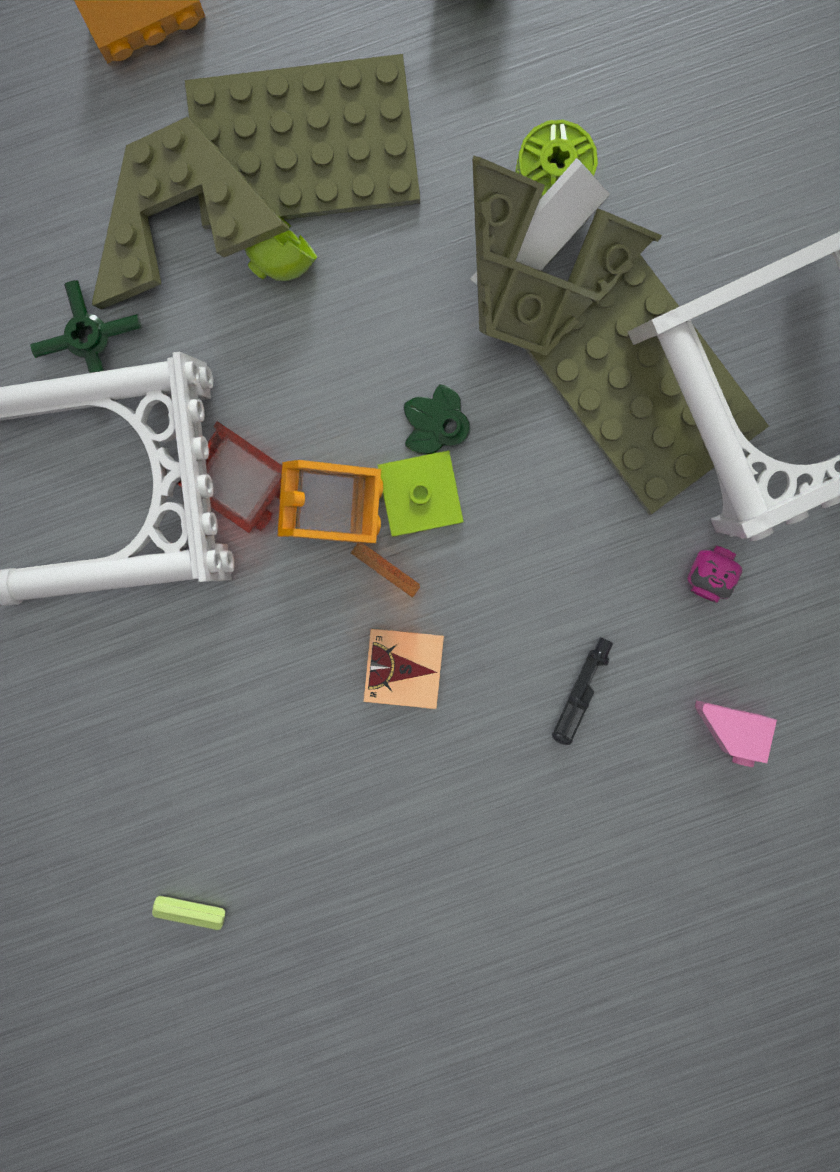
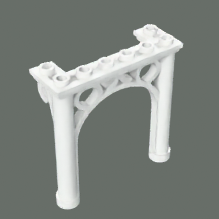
[0,351,234,606]

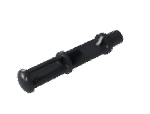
[552,637,613,745]

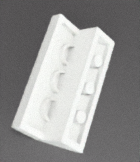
[470,158,610,285]

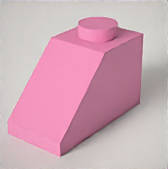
[695,700,777,767]

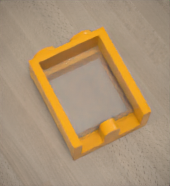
[277,460,383,543]

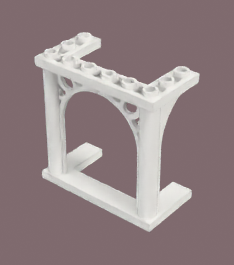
[627,232,840,541]

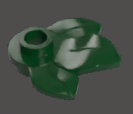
[404,384,470,454]

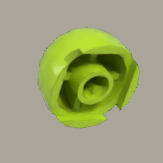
[244,216,317,281]

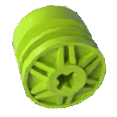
[515,119,598,199]

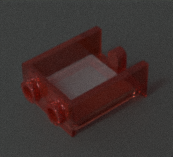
[177,421,282,534]

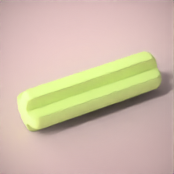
[152,896,226,930]

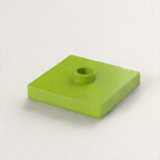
[377,450,464,537]

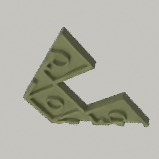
[92,117,289,310]
[472,155,662,356]

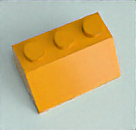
[74,0,206,64]

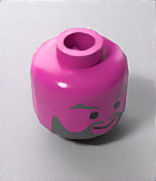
[687,546,742,603]

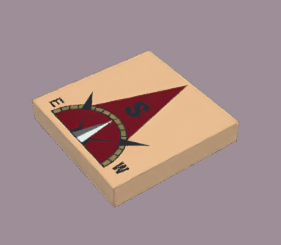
[363,628,444,709]

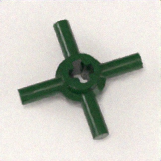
[30,280,142,373]

